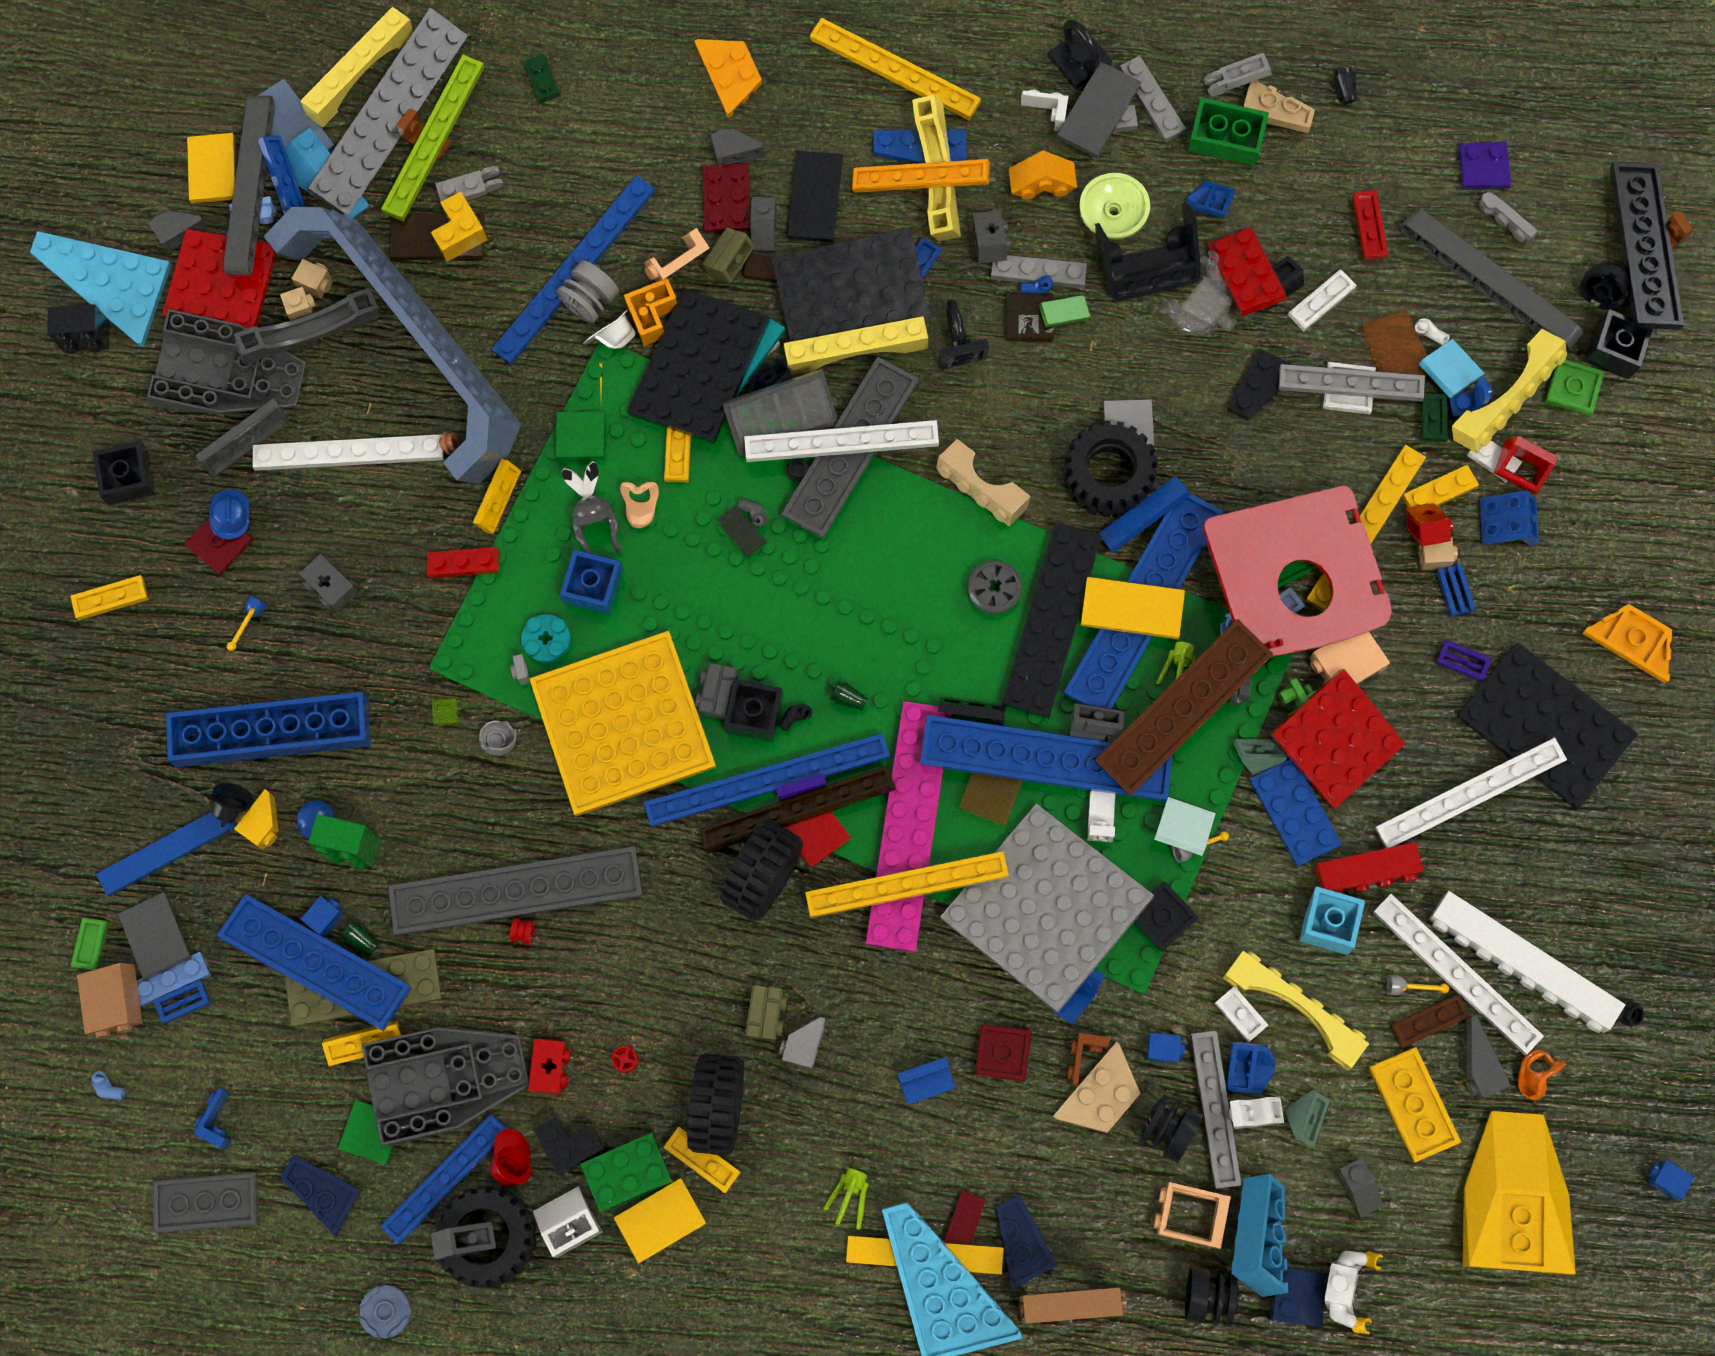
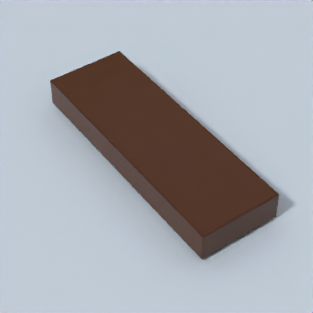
[1389,994,1471,1049]

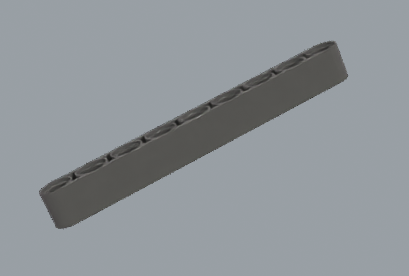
[224,96,275,275]
[1400,208,1583,352]

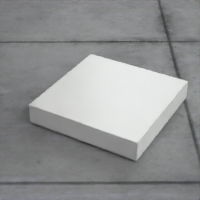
[1323,362,1376,415]

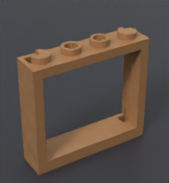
[1018,1288,1127,1324]

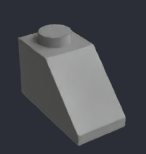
[779,1017,826,1070]

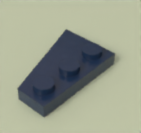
[281,1155,362,1237]
[997,1195,1058,1290]

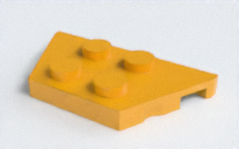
[694,39,762,118]
[1582,604,1672,684]

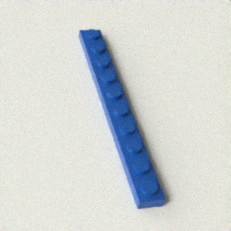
[491,175,655,366]
[644,733,890,827]

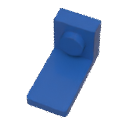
[1447,377,1492,420]
[1052,969,1105,1024]
[194,1088,232,1150]

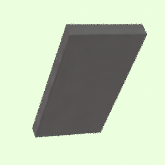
[1056,62,1141,159]
[195,398,290,477]
[153,1172,259,1233]

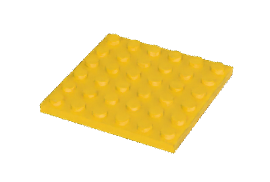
[529,631,716,817]

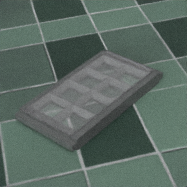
[722,369,838,457]

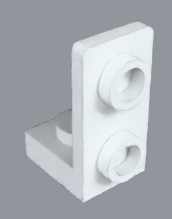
[1021,90,1068,131]
[1087,791,1115,842]

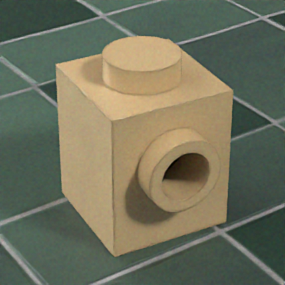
[291,259,332,299]
[280,287,316,321]
[1418,538,1458,570]

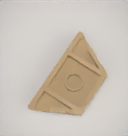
[1053,1042,1140,1133]

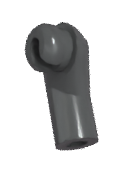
[738,498,767,527]

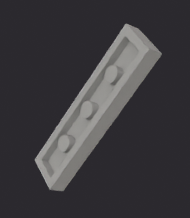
[1119,56,1186,143]
[991,255,1087,289]

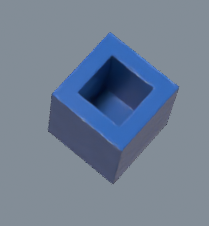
[301,896,344,938]
[1146,1033,1185,1064]
[1647,1160,1695,1201]

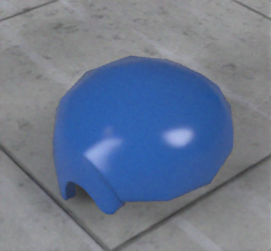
[296,800,335,839]

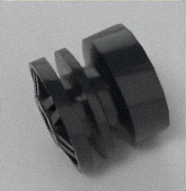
[1139,1094,1203,1163]
[1184,1266,1239,1327]

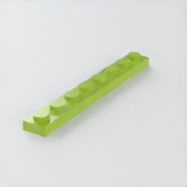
[381,54,484,222]

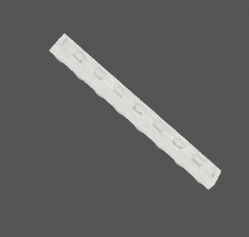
[744,420,939,462]
[253,434,444,471]
[1375,738,1567,848]
[1373,894,1544,1055]

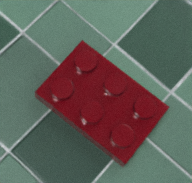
[703,164,751,234]

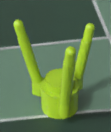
[1156,642,1197,685]
[824,1168,869,1230]

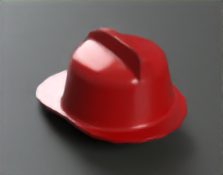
[490,1129,531,1188]

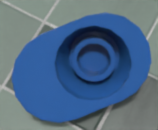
[209,490,249,540]

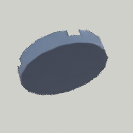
[359,1285,412,1339]

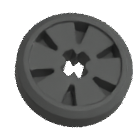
[968,561,1022,615]

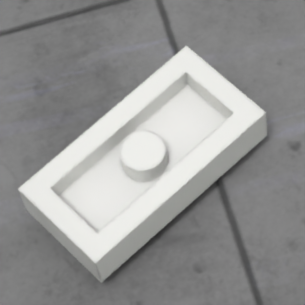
[1467,441,1522,483]
[1214,986,1268,1043]

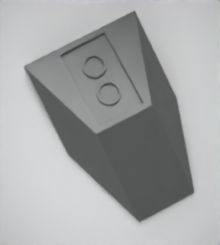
[147,309,306,414]
[362,1028,529,1149]

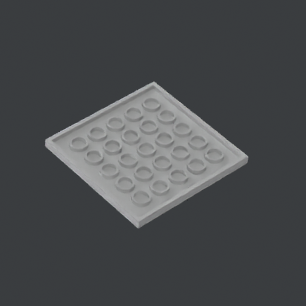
[940,804,1154,1013]

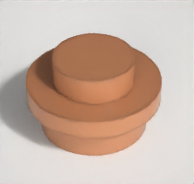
[439,431,460,455]

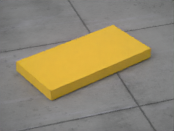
[1081,577,1185,639]
[1369,1047,1461,1163]

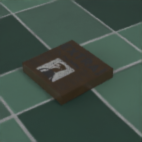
[1006,293,1054,341]

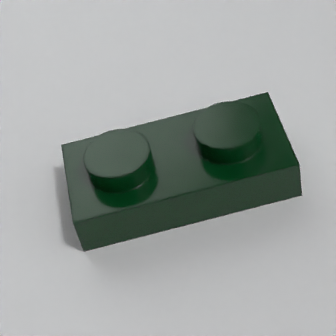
[523,54,561,104]
[1421,393,1447,442]

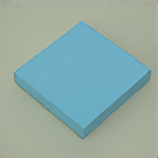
[1419,339,1485,399]

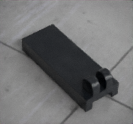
[938,697,1006,726]

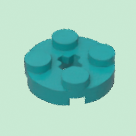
[521,614,571,664]

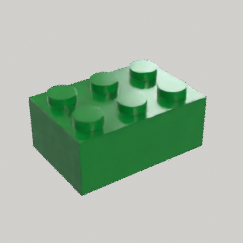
[1188,97,1269,166]
[308,814,381,870]
[580,1132,674,1214]

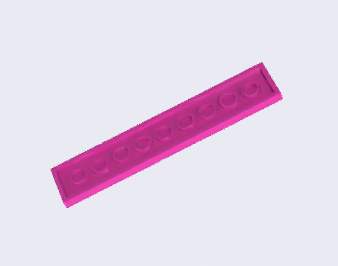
[866,701,952,953]

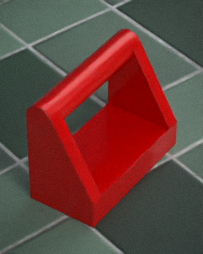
[1494,436,1558,495]

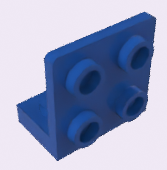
[1480,490,1539,546]

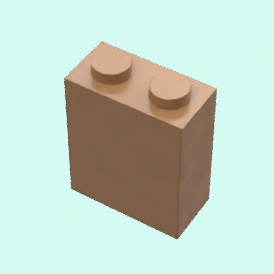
[77,963,143,1039]

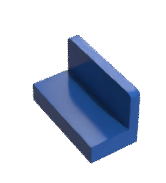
[898,1057,955,1105]

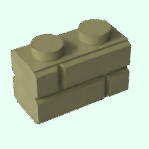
[702,228,755,284]
[745,985,787,1042]

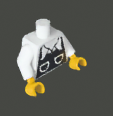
[1325,1251,1383,1334]

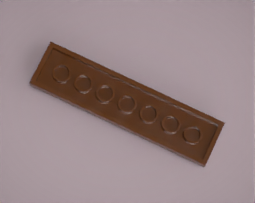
[1095,619,1273,796]

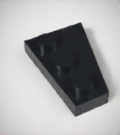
[1227,348,1293,421]

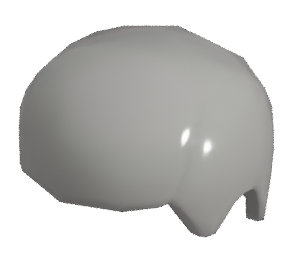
[479,720,517,756]

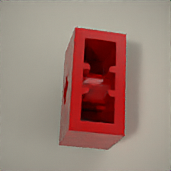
[1406,503,1453,547]
[528,1039,571,1095]

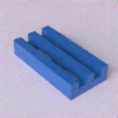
[1436,564,1476,617]
[153,980,212,1024]

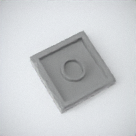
[1103,399,1154,447]

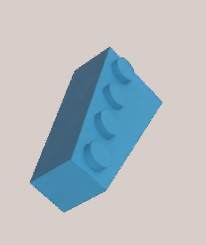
[1232,1174,1288,1297]

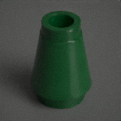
[830,681,868,711]
[341,921,379,956]

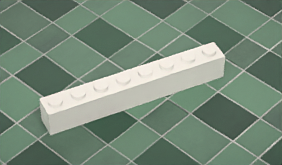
[1428,891,1626,1033]

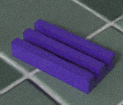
[1435,640,1492,682]
[776,774,827,802]

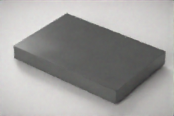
[118,892,192,980]

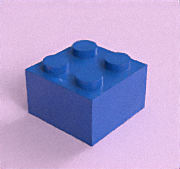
[560,550,624,615]

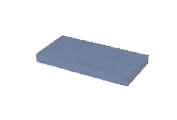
[258,79,335,153]

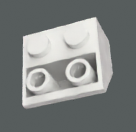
[533,1186,603,1258]

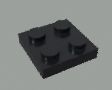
[1134,881,1199,953]

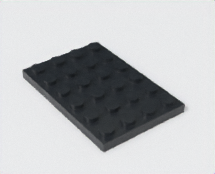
[772,228,931,342]
[627,288,770,444]
[1457,642,1638,810]

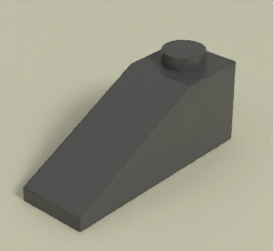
[1466,1015,1511,1100]

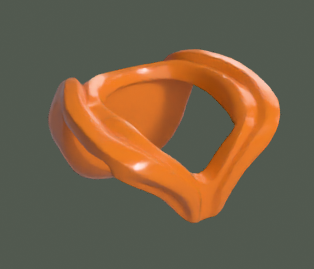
[1518,1050,1566,1101]

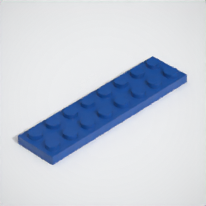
[216,894,412,1032]

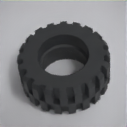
[1063,421,1157,518]
[720,821,803,921]
[687,1053,744,1156]
[435,1186,537,1288]

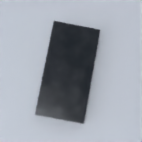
[787,150,843,243]

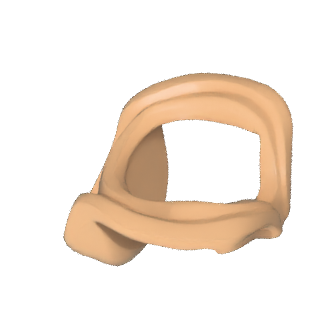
[620,482,659,528]

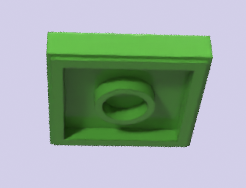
[1544,359,1605,417]

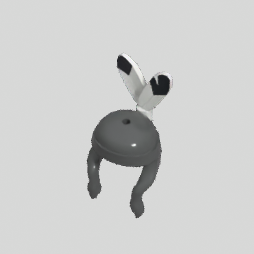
[562,462,622,554]

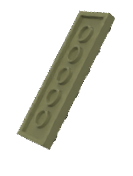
[285,949,443,1027]

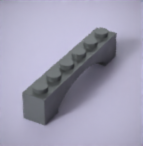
[234,287,379,365]

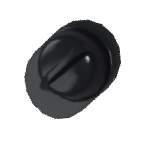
[211,783,253,827]

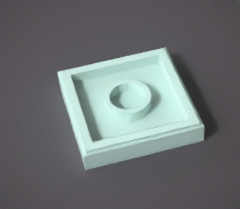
[1154,797,1216,856]

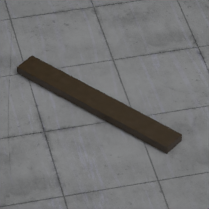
[700,765,896,854]

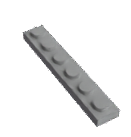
[1278,364,1425,401]
[1190,1031,1241,1189]

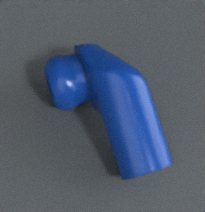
[1021,276,1053,294]

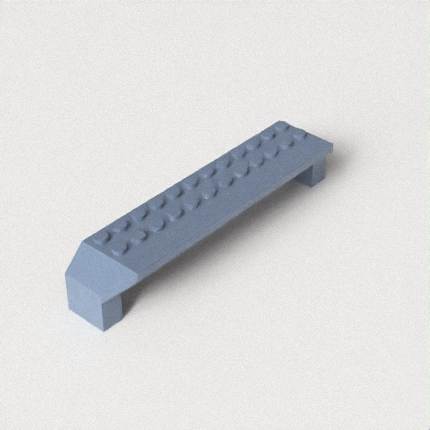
[263,207,522,484]

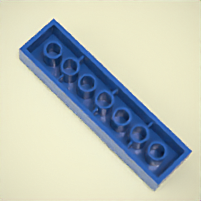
[166,692,371,767]

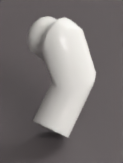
[1415,318,1450,345]

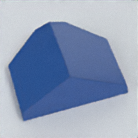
[1186,181,1236,218]
[1226,1042,1276,1095]

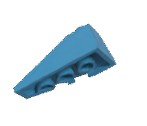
[285,128,370,219]

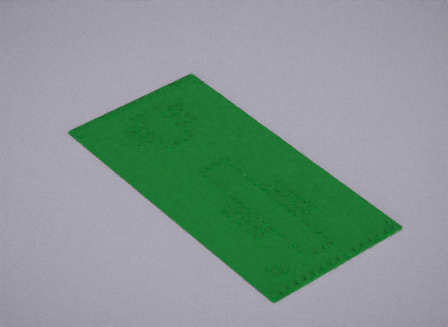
[430,341,1294,994]

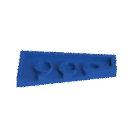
[874,129,966,164]

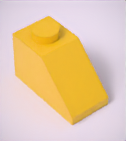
[234,789,279,850]

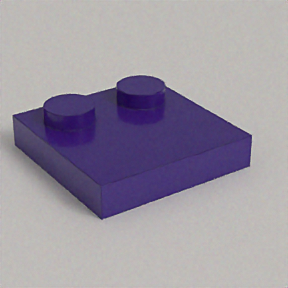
[1458,142,1511,190]

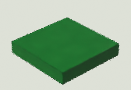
[555,411,605,460]
[338,1100,394,1165]

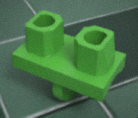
[1278,678,1317,715]

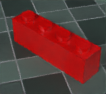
[1314,842,1424,895]

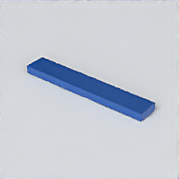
[96,812,238,897]
[380,1114,507,1245]

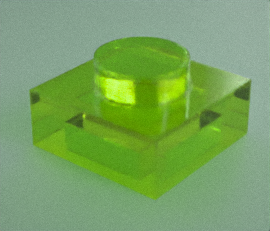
[432,698,459,727]

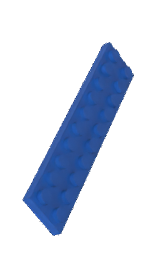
[1063,494,1223,709]
[920,715,1172,802]

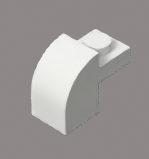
[1229,1097,1284,1129]

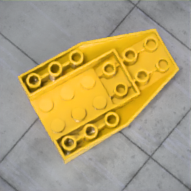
[1463,1111,1576,1275]

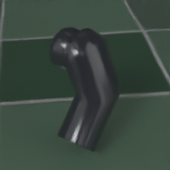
[778,704,812,732]

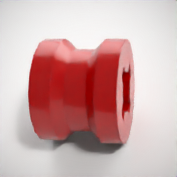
[510,917,535,945]
[612,1046,639,1074]

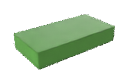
[1039,295,1091,328]
[71,917,109,971]

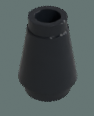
[1333,67,1357,104]

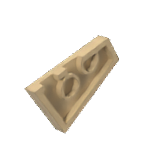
[1244,79,1315,133]

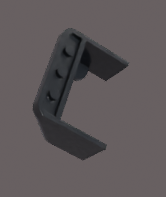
[1095,203,1201,301]

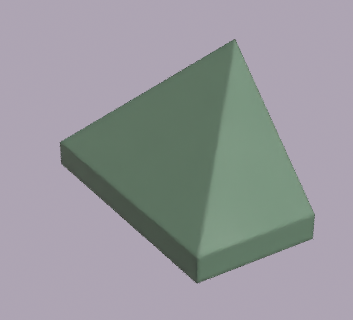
[1233,739,1287,777]
[1284,1090,1330,1148]

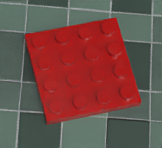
[162,229,277,329]
[1270,669,1405,809]

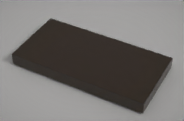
[390,213,485,260]

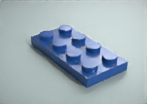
[1249,759,1342,868]

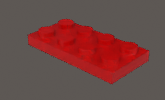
[1207,227,1287,317]

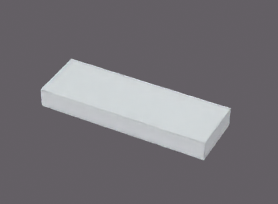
[1288,269,1357,332]

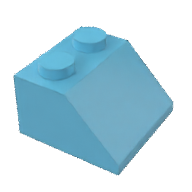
[1299,886,1365,955]

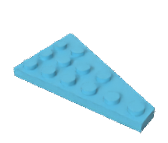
[30,231,172,347]
[882,1202,1023,1356]

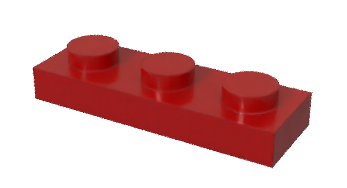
[1352,190,1388,261]
[427,547,500,578]

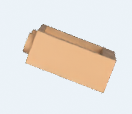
[1153,1182,1231,1249]

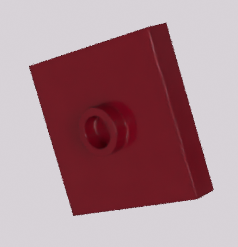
[184,518,254,576]
[975,1024,1032,1082]

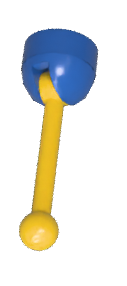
[227,595,267,651]

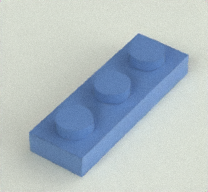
[137,952,212,1007]

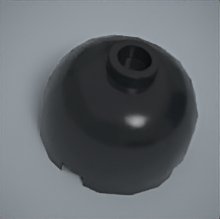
[1580,262,1629,310]
[747,359,795,407]

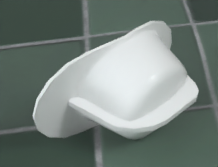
[583,310,635,349]

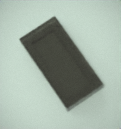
[717,506,767,558]

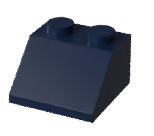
[1269,1267,1327,1328]

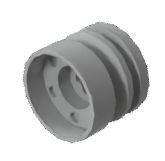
[556,260,619,324]

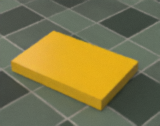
[187,133,236,204]
[614,1178,707,1264]

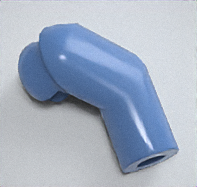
[91,1071,125,1100]

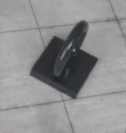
[1048,20,1112,89]
[938,299,989,370]

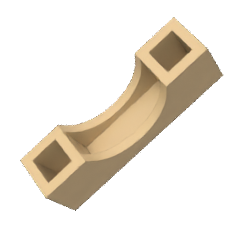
[936,439,1031,526]

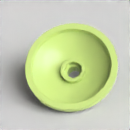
[1079,173,1150,239]

